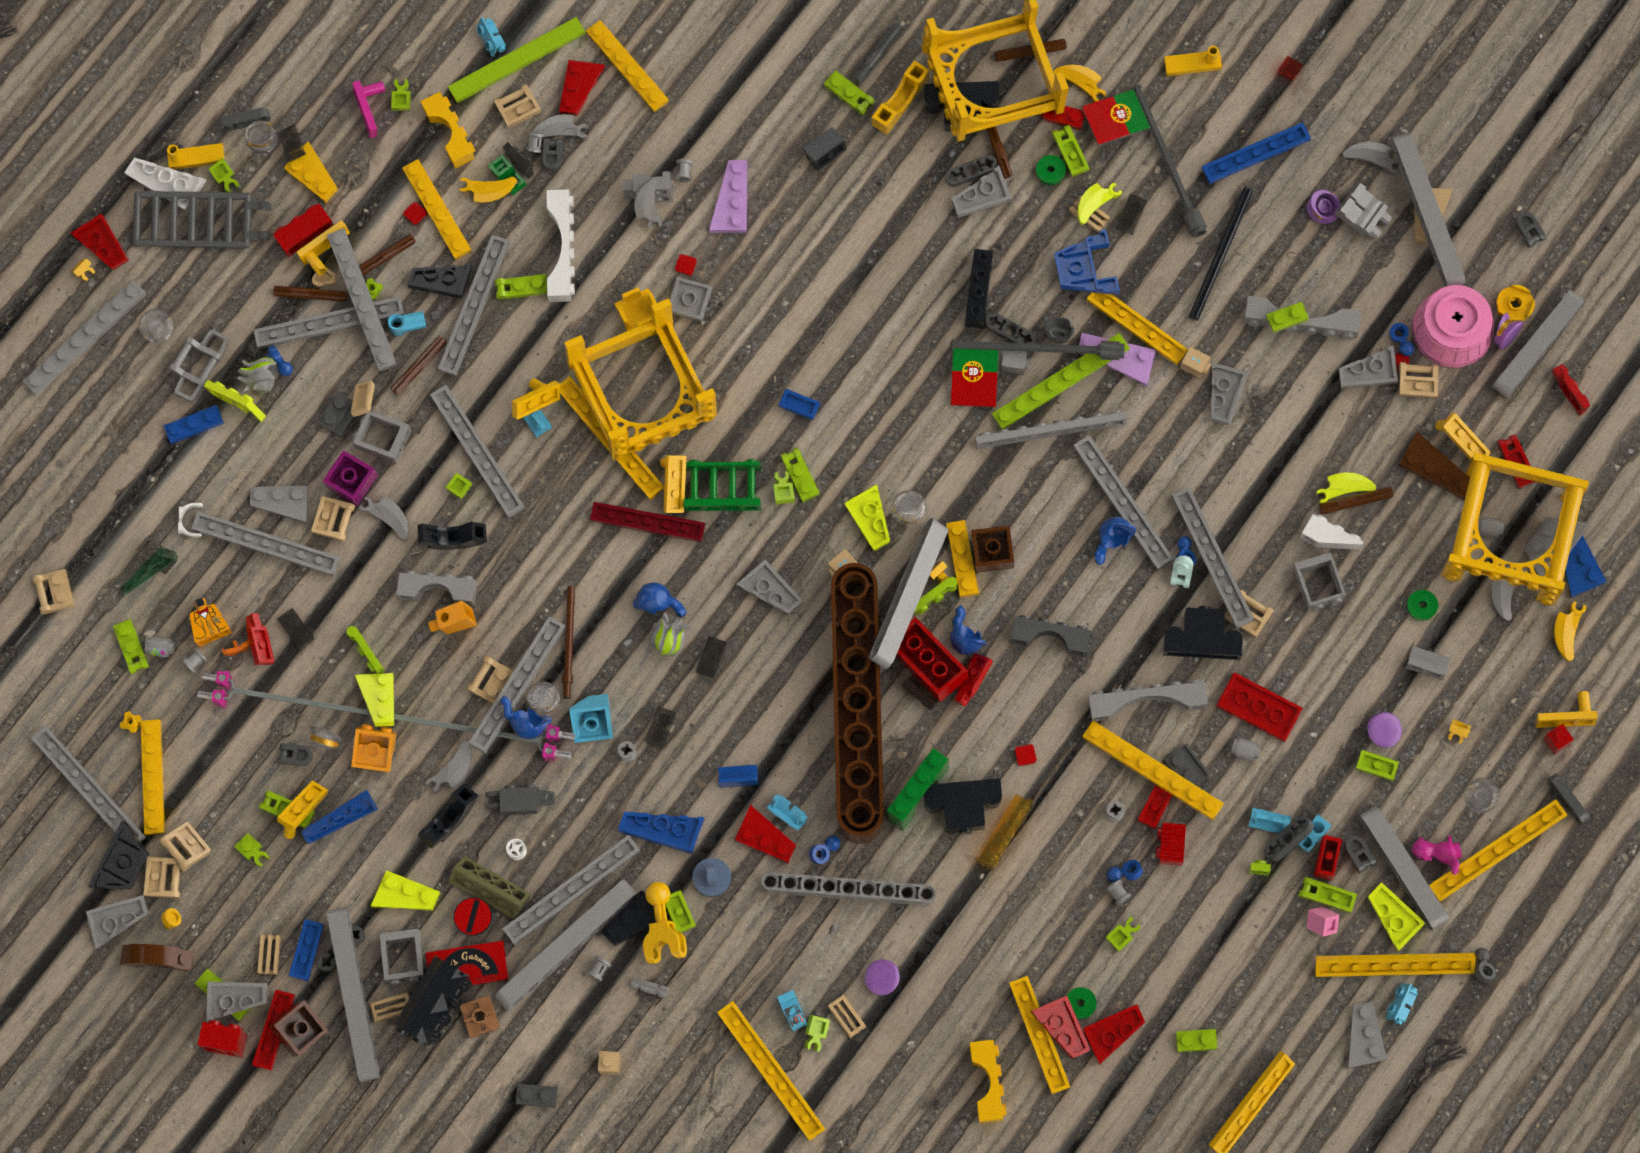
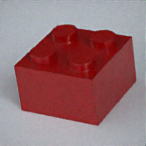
[197,1020,248,1058]

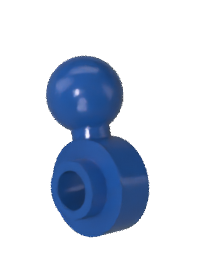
[1389,323,1414,356]
[266,345,293,376]
[1176,536,1196,565]
[809,835,840,864]
[1107,860,1143,882]

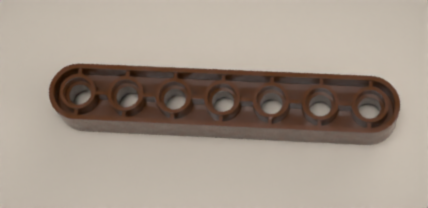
[831,563,884,844]

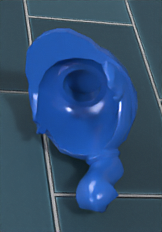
[1095,516,1136,565]
[633,582,686,617]
[950,605,986,655]
[500,696,552,739]

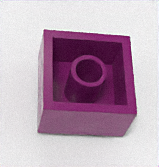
[323,450,378,506]

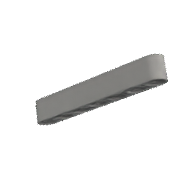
[1492,290,1586,399]
[1359,806,1449,931]

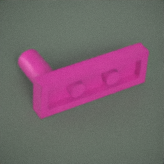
[352,80,385,138]

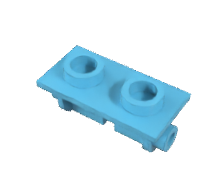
[476,17,506,57]
[523,409,552,437]
[767,794,808,831]
[1249,808,1291,834]
[1385,983,1418,1025]

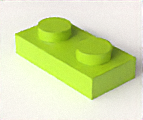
[1266,302,1309,333]
[1355,750,1399,782]
[665,890,696,933]
[1176,1029,1218,1052]

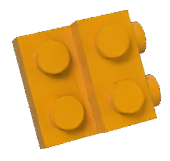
[351,724,397,772]

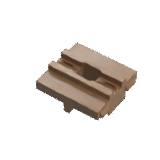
[460,996,500,1038]

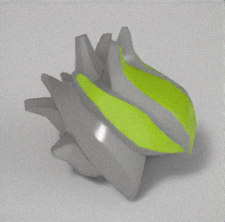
[237,357,279,398]
[649,612,691,657]

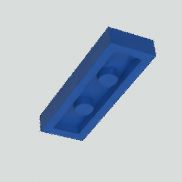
[164,405,224,444]
[289,919,325,982]

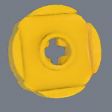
[1496,285,1535,322]

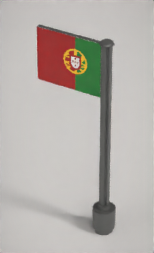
[1082,85,1207,238]
[950,339,1125,407]

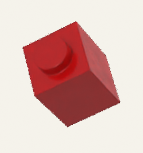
[1543,724,1574,755]

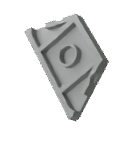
[1524,517,1590,576]

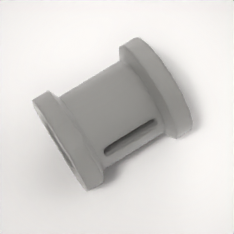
[525,131,544,153]
[674,159,693,182]
[182,648,208,673]
[618,741,637,762]
[1106,801,1124,822]
[1106,880,1131,906]
[586,956,611,982]

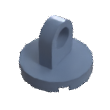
[692,858,732,897]

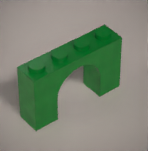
[887,748,949,831]

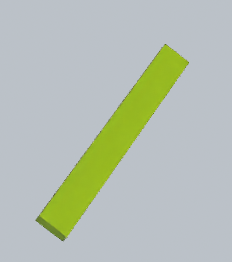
[448,17,586,103]

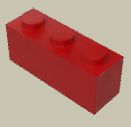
[273,203,334,257]

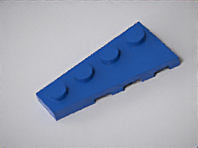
[1565,535,1606,598]
[301,790,378,844]
[618,812,704,854]

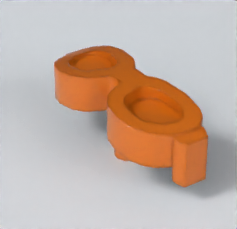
[222,639,250,656]

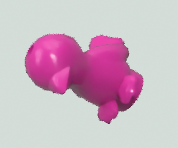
[1412,835,1462,875]

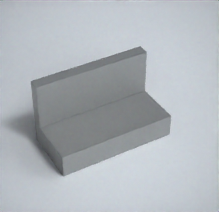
[1406,646,1450,680]

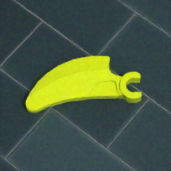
[1077,183,1122,225]
[1316,472,1376,503]

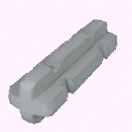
[630,977,669,998]

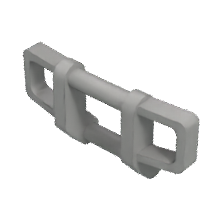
[168,330,230,403]

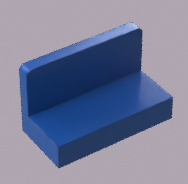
[718,765,758,788]

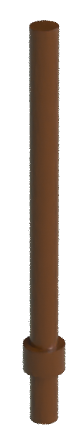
[562,586,575,699]

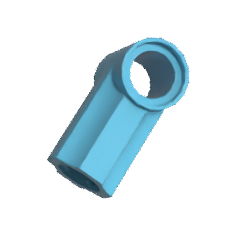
[388,311,427,336]

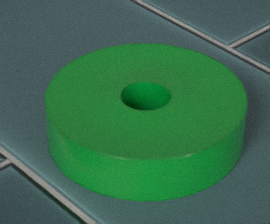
[1036,155,1066,186]
[1406,590,1438,621]
[1067,987,1097,1020]

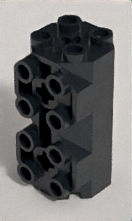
[394,956,472,1047]

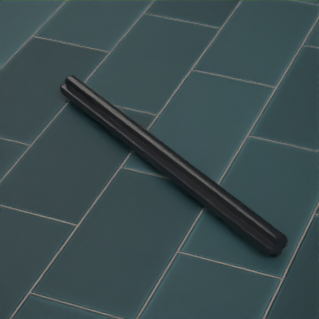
[1189,187,1253,321]

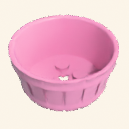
[1412,285,1494,368]

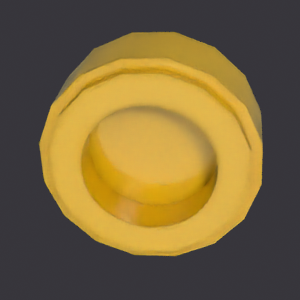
[161,908,181,930]

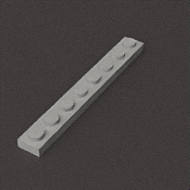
[327,228,397,372]
[438,235,510,377]
[23,280,147,396]
[254,296,405,349]
[430,385,525,518]
[975,410,1127,449]
[1073,435,1174,570]
[1172,487,1254,629]
[191,511,341,576]
[469,617,566,754]
[31,725,146,842]
[503,835,640,945]

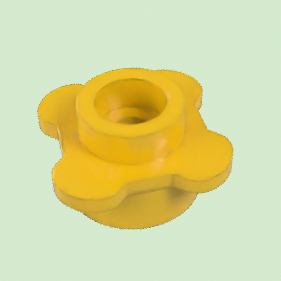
[120,711,142,733]

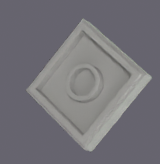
[669,277,713,323]

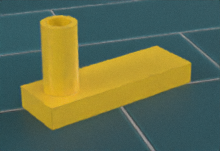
[1164,46,1222,76]
[167,143,225,170]
[296,220,350,275]
[512,378,560,420]
[1435,413,1491,461]
[660,455,686,513]
[1535,691,1598,728]
[277,780,328,839]

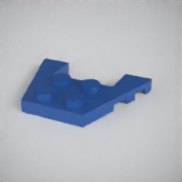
[1054,229,1120,295]

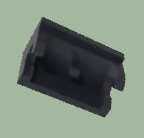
[803,127,847,171]

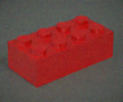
[896,617,969,702]

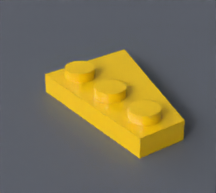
[284,141,338,203]

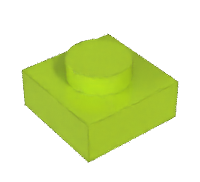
[445,473,473,500]
[1249,860,1271,876]

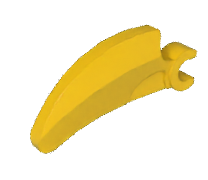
[1053,65,1106,102]
[460,177,517,203]
[1554,601,1586,662]

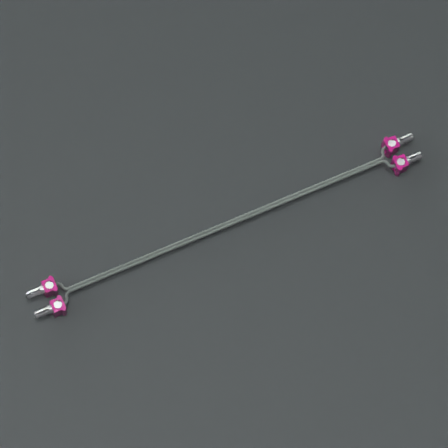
[197,671,575,762]

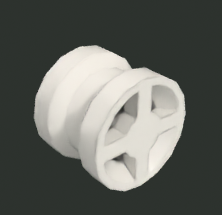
[506,839,527,861]

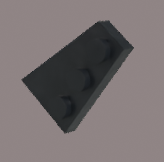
[407,263,472,299]
[601,890,670,946]

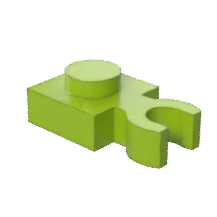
[391,79,411,111]
[208,158,240,192]
[773,471,795,504]
[234,833,270,867]
[1105,917,1141,952]
[804,1015,830,1052]

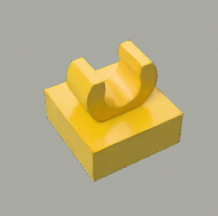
[70,258,95,281]
[928,561,948,583]
[1448,719,1471,744]

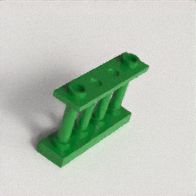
[684,459,761,511]

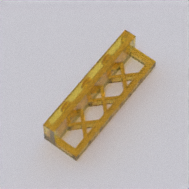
[977,794,1033,871]

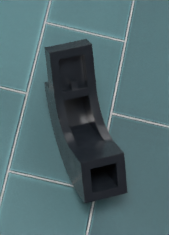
[417,521,487,550]
[418,783,479,848]

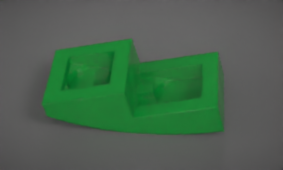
[488,155,527,196]

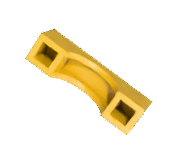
[872,60,930,135]
[420,92,476,169]
[970,1040,1007,1124]

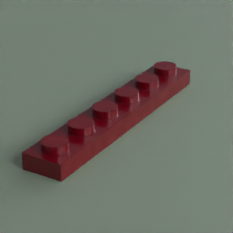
[590,502,706,543]

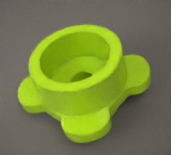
[366,278,383,300]

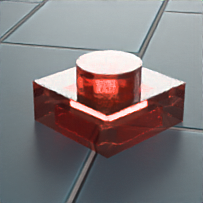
[1277,56,1303,82]

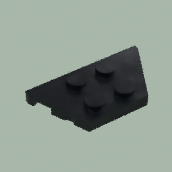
[88,820,149,889]

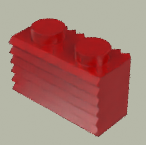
[1156,822,1186,866]
[1314,835,1342,881]

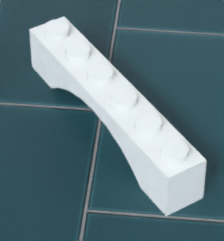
[547,189,575,302]

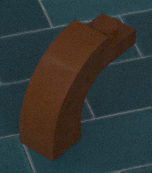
[120,944,193,971]

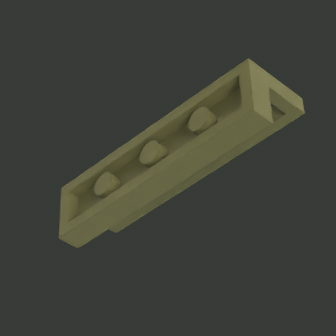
[449,856,531,920]

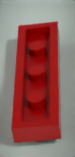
[252,989,296,1071]

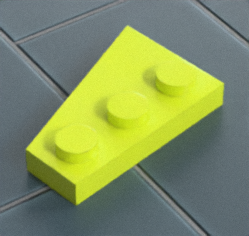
[204,380,266,422]
[844,484,890,552]
[355,673,394,727]
[371,870,441,911]
[1367,882,1425,952]

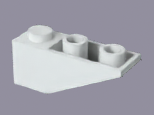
[1300,514,1364,549]

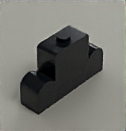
[924,81,999,131]
[1163,606,1243,660]
[923,778,1002,835]

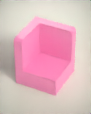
[1306,906,1339,937]

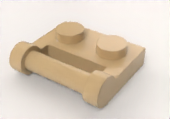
[493,84,541,128]
[1398,362,1438,398]
[311,496,355,542]
[32,569,75,614]
[1224,590,1274,638]
[467,656,514,704]
[159,821,211,872]
[143,857,180,899]

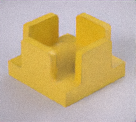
[614,287,657,331]

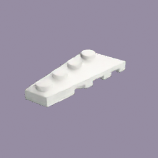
[125,157,207,211]

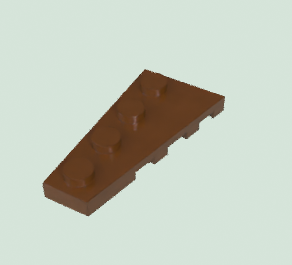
[1399,432,1470,500]

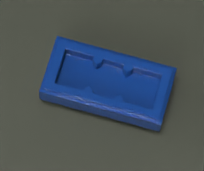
[778,389,821,421]

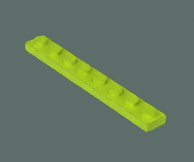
[992,333,1130,429]

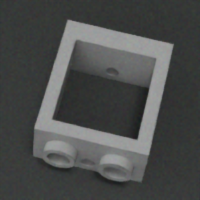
[352,410,412,464]
[1293,552,1346,611]
[380,929,425,986]

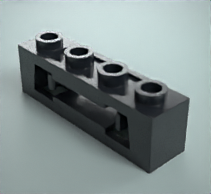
[965,249,993,329]

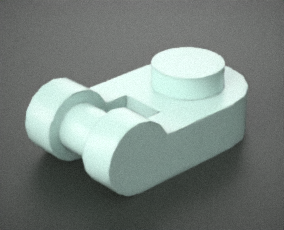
[1170,556,1193,588]

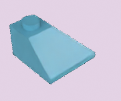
[569,694,613,743]

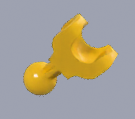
[643,882,687,964]

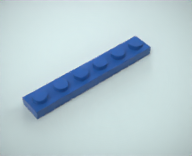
[1201,122,1311,185]

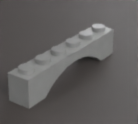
[1244,296,1361,340]
[1088,680,1208,722]

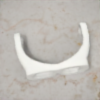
[178,503,203,538]

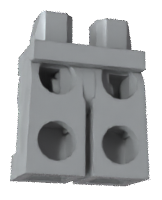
[623,171,674,202]
[1334,183,1393,239]

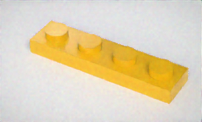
[946,520,979,598]

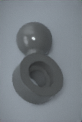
[1475,948,1496,983]

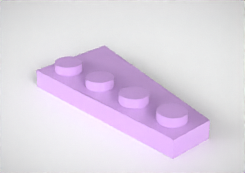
[709,160,747,233]
[1079,333,1156,387]

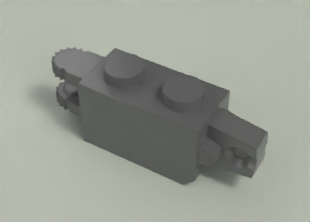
[485,784,555,816]

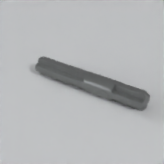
[854,23,903,84]

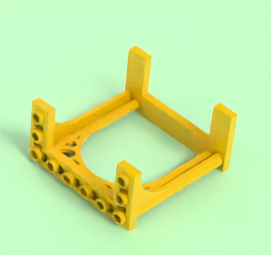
[921,0,1069,142]
[564,298,717,460]
[1441,453,1589,606]

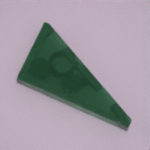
[120,547,179,595]

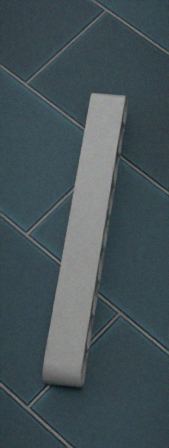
[1391,132,1465,287]
[869,518,948,669]
[761,872,936,906]
[494,879,638,1011]
[327,907,380,1082]

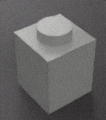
[1001,351,1030,375]

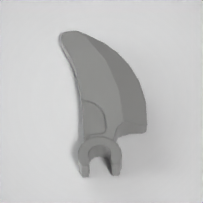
[533,114,588,139]
[1342,142,1399,175]
[634,177,662,229]
[359,496,408,541]
[1490,561,1514,621]
[426,740,472,793]

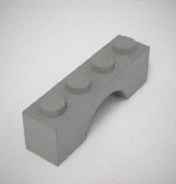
[396,571,477,606]

